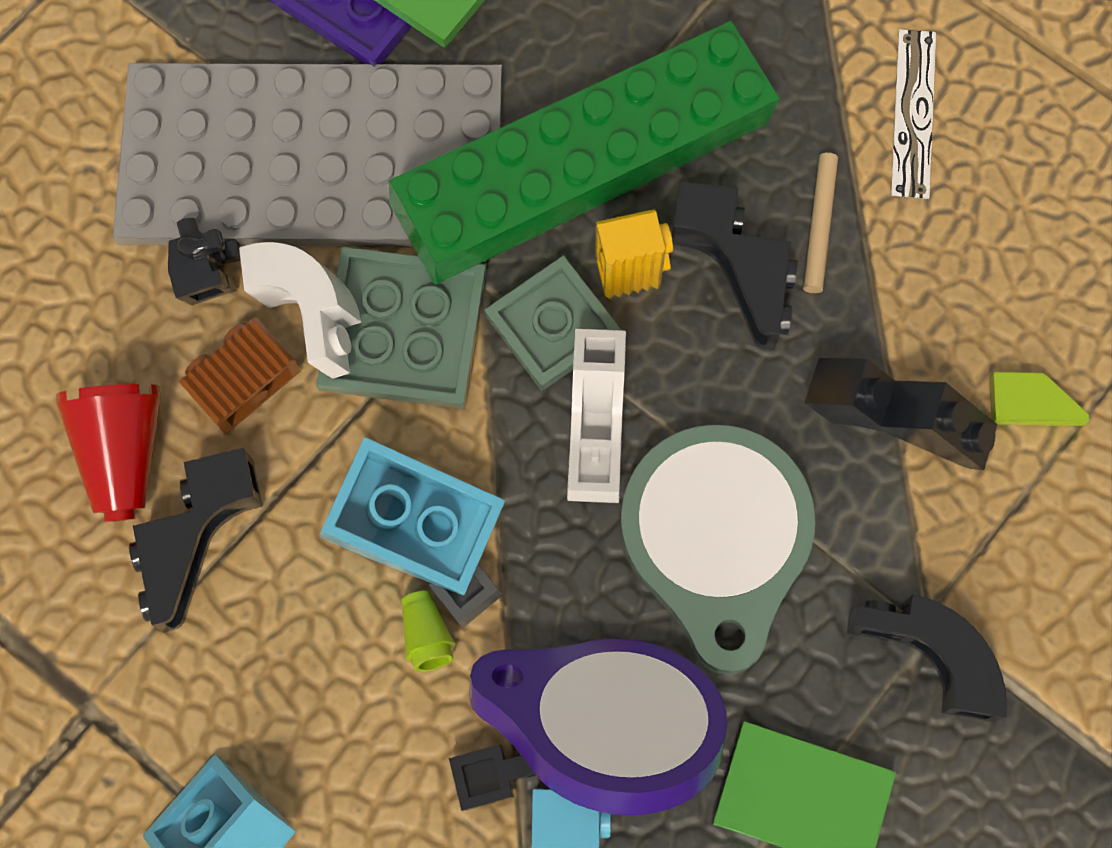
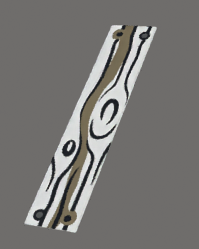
[891,29,936,199]

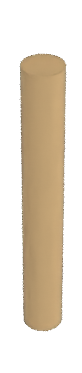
[803,153,838,293]

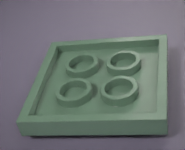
[316,247,487,410]

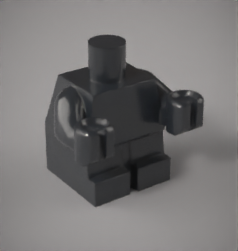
[168,217,241,305]

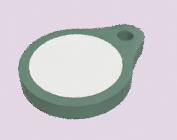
[621,425,816,675]

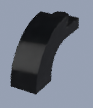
[847,594,1007,722]

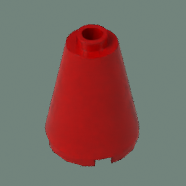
[56,384,161,522]

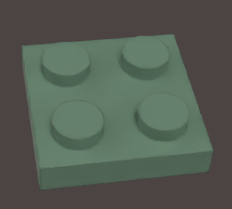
[484,255,622,391]

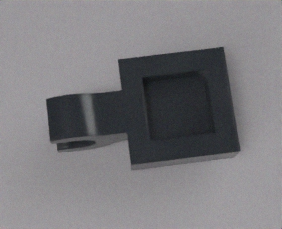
[449,744,537,811]

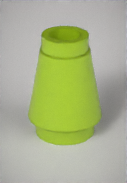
[401,591,456,672]

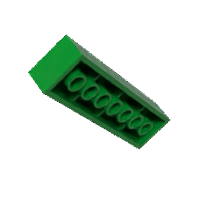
[389,21,780,285]

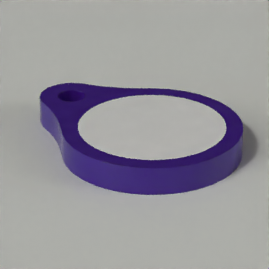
[469,639,727,815]

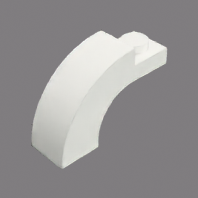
[239,242,361,379]
[567,329,626,503]

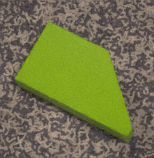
[989,372,1089,426]

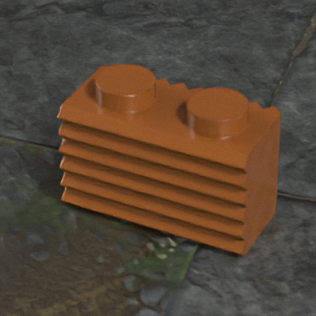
[180,318,301,435]

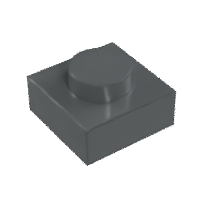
[429,564,503,628]

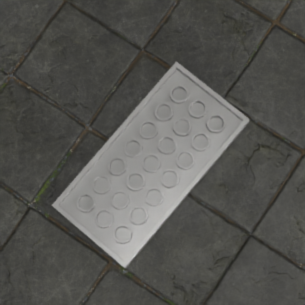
[113,63,502,247]

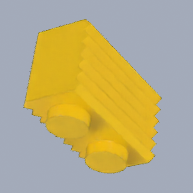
[595,209,673,300]

